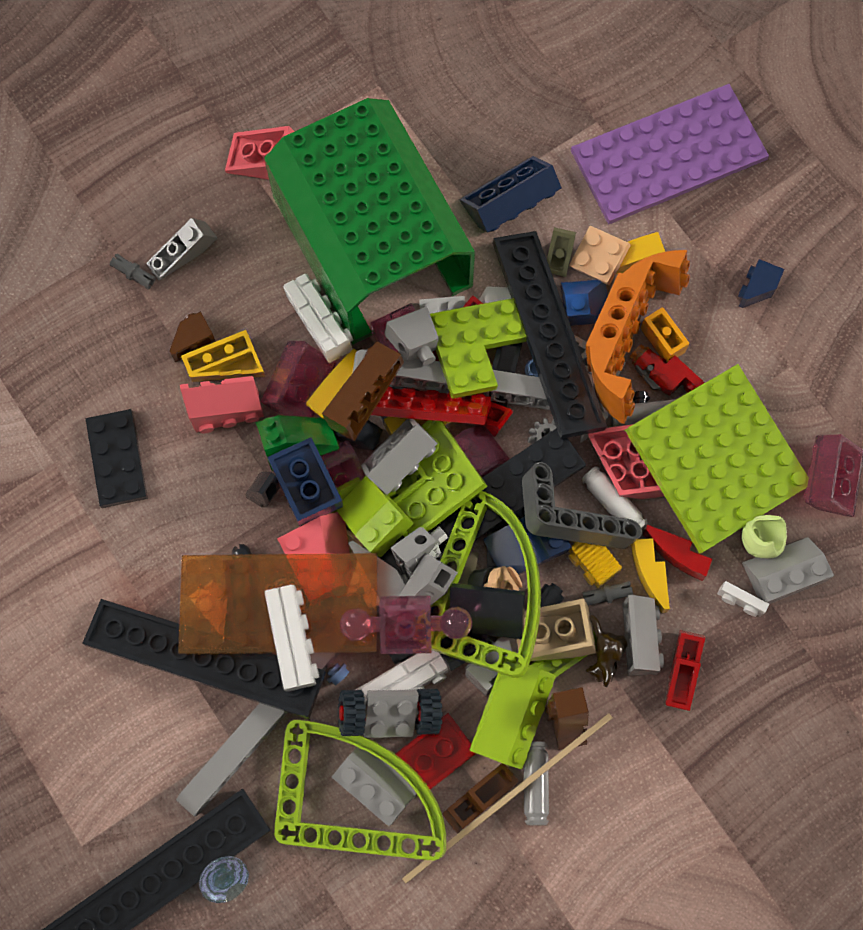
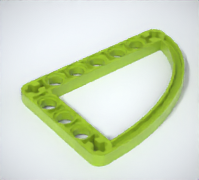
[412,491,541,678]
[274,720,446,861]

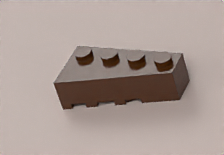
[322,341,404,441]

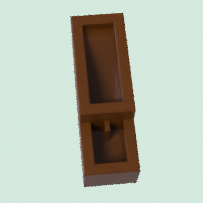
[442,763,519,834]

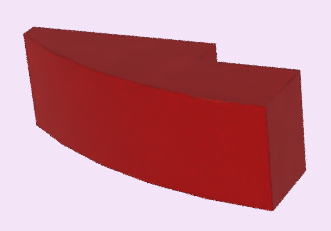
[643,525,712,581]
[665,630,705,711]

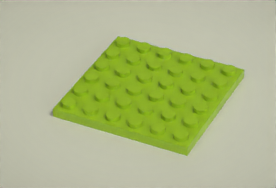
[625,364,812,553]

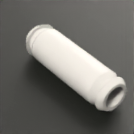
[582,466,648,529]

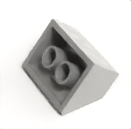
[361,418,438,495]
[742,537,834,604]
[622,595,664,676]
[332,747,417,826]

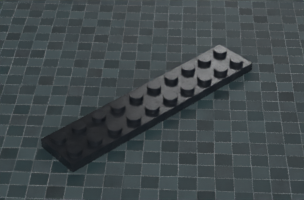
[492,231,607,439]
[372,428,586,575]
[82,599,326,719]
[42,789,271,930]

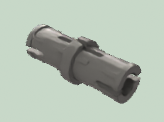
[110,254,156,289]
[582,581,633,607]

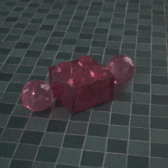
[340,596,472,654]

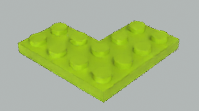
[430,298,526,399]
[393,420,487,537]

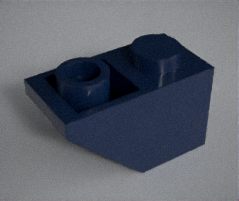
[738,259,784,308]

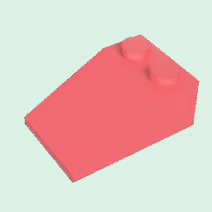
[225,126,294,180]

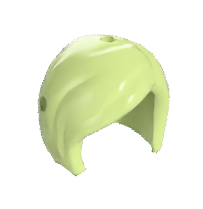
[742,515,787,559]

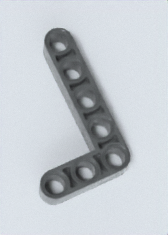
[522,462,642,549]

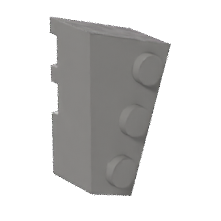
[465,637,518,697]

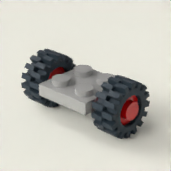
[338,689,443,738]

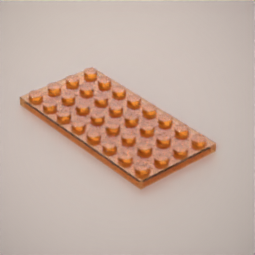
[178,553,377,654]

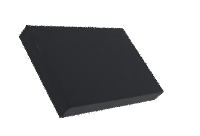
[450,583,525,639]

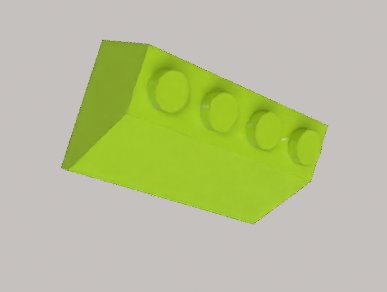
[470,656,556,769]

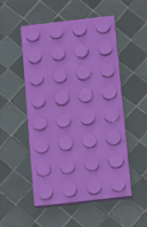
[571,84,769,225]

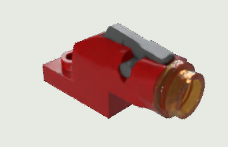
[629,344,705,396]

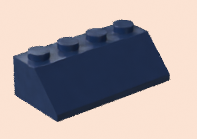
[459,156,562,233]

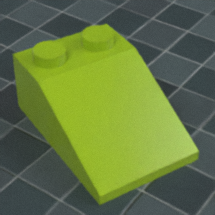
[337,476,414,557]

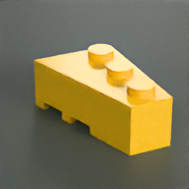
[181,330,265,382]

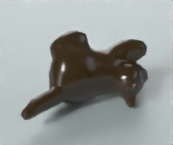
[586,615,628,687]

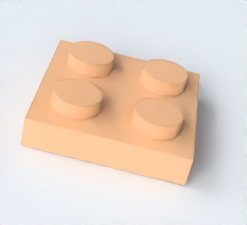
[569,226,631,286]

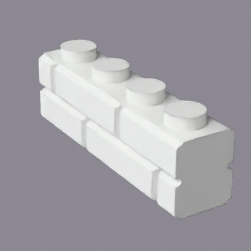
[283,274,353,363]
[264,585,319,691]
[356,648,449,705]

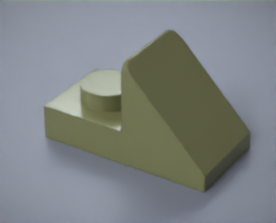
[547,227,576,277]

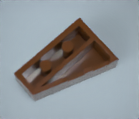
[545,687,589,750]

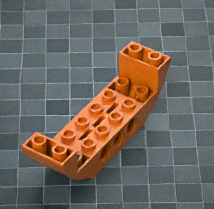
[585,250,690,424]

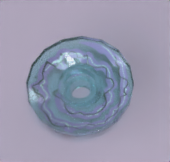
[199,856,249,903]

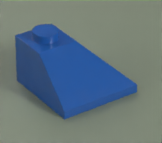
[561,280,608,326]

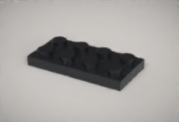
[85,409,148,508]

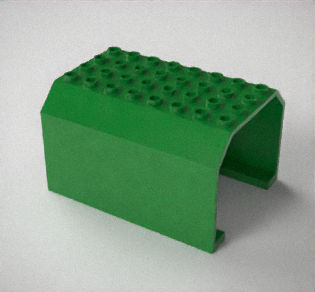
[264,98,475,345]

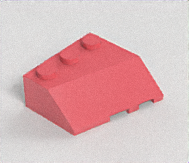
[180,376,264,433]
[587,424,664,499]
[277,512,353,606]

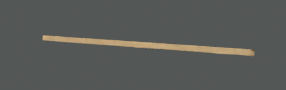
[402,713,613,884]

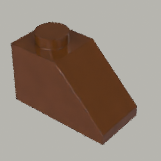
[170,311,216,363]

